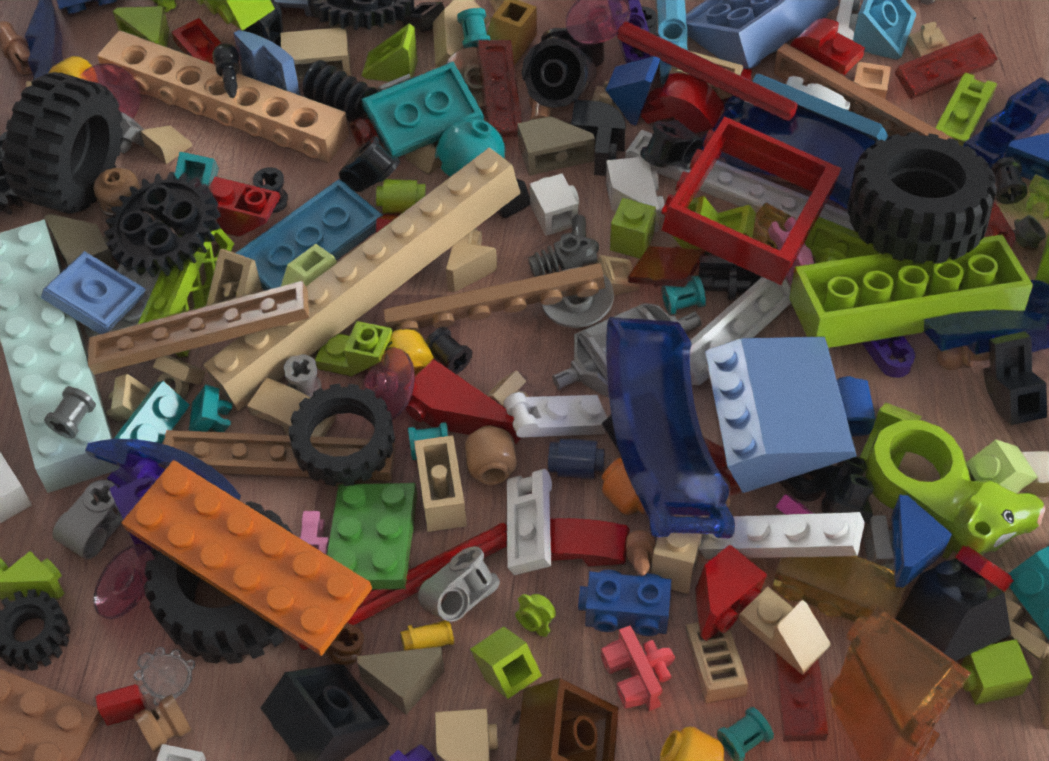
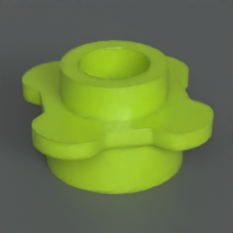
[515,594,556,637]

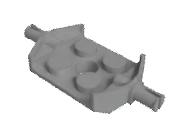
[552,303,701,398]

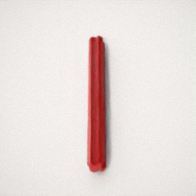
[617,22,798,121]
[296,523,507,650]

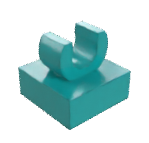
[189,384,233,432]

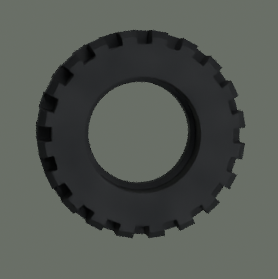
[2,72,123,214]
[847,132,997,264]
[144,499,293,664]

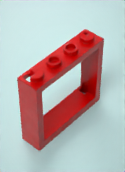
[661,117,842,286]

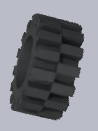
[0,589,70,671]

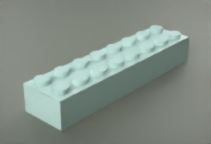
[0,219,122,493]

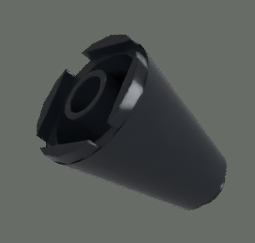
[521,38,597,108]

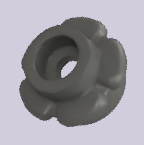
[1012,215,1046,249]

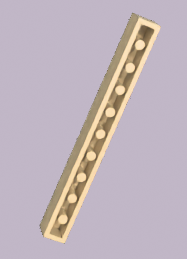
[203,147,520,411]

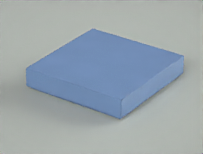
[41,251,146,334]

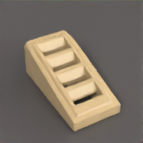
[686,622,748,703]

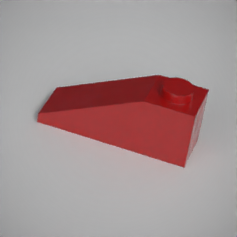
[403,359,521,444]

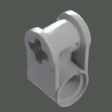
[52,480,123,560]
[418,546,500,622]

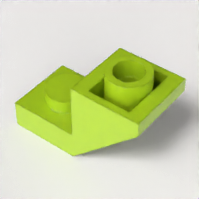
[315,321,393,376]
[0,551,65,601]

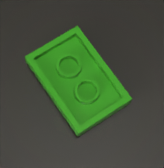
[327,483,418,589]

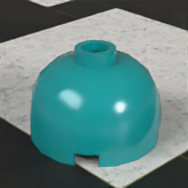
[435,118,506,177]

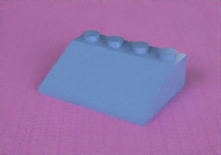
[686,0,839,69]
[705,337,857,493]

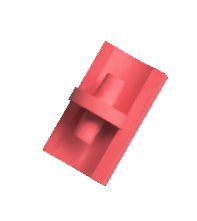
[600,625,675,711]

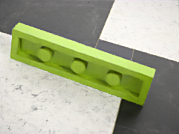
[137,228,234,357]

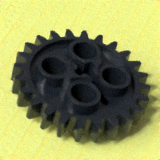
[310,0,415,30]
[104,172,221,278]

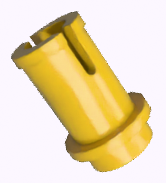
[400,620,454,651]

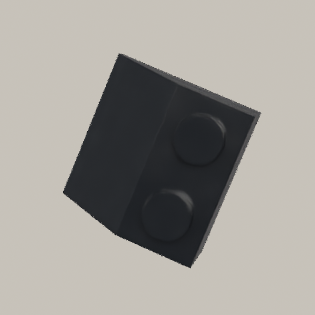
[892,558,1011,669]
[260,664,390,761]

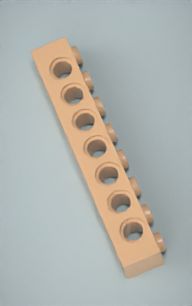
[97,30,349,162]

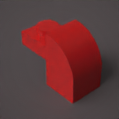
[790,18,865,75]
[640,73,725,133]

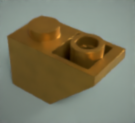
[485,0,537,72]

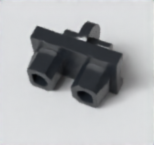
[698,251,762,301]
[821,456,874,524]

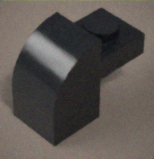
[571,99,626,176]
[983,331,1047,425]

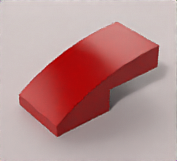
[550,518,630,567]

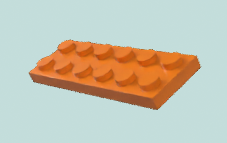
[121,460,372,656]

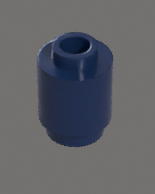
[548,438,605,479]

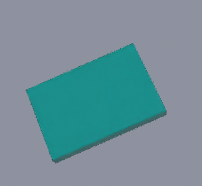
[362,61,484,158]

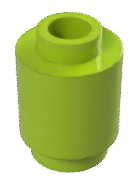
[376,179,426,214]

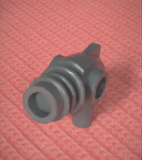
[528,215,599,277]

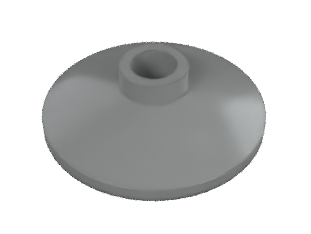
[542,267,614,328]

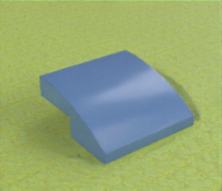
[233,30,300,95]

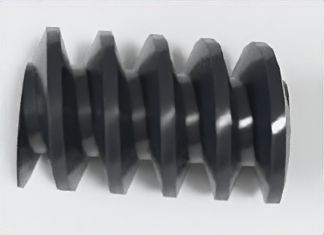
[303,60,378,124]

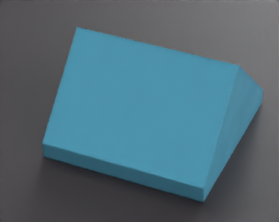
[853,0,916,60]

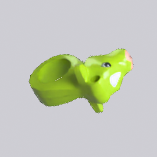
[865,420,1046,560]

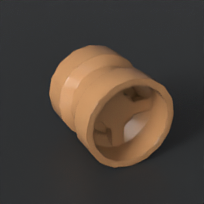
[134,694,192,753]

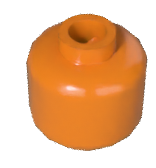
[601,457,660,515]

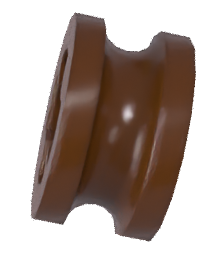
[325,623,364,665]

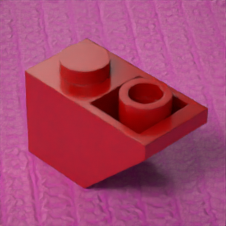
[209,176,280,237]
[695,545,767,641]

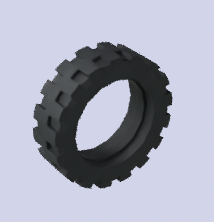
[289,384,395,486]

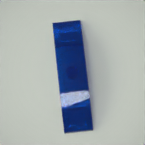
[85,439,241,500]

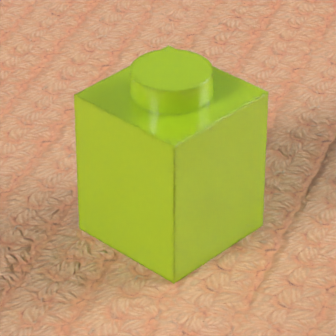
[610,198,656,260]
[470,626,542,699]
[959,639,1033,705]

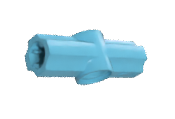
[657,0,688,84]

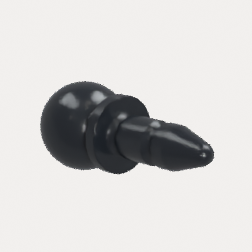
[212,43,240,98]

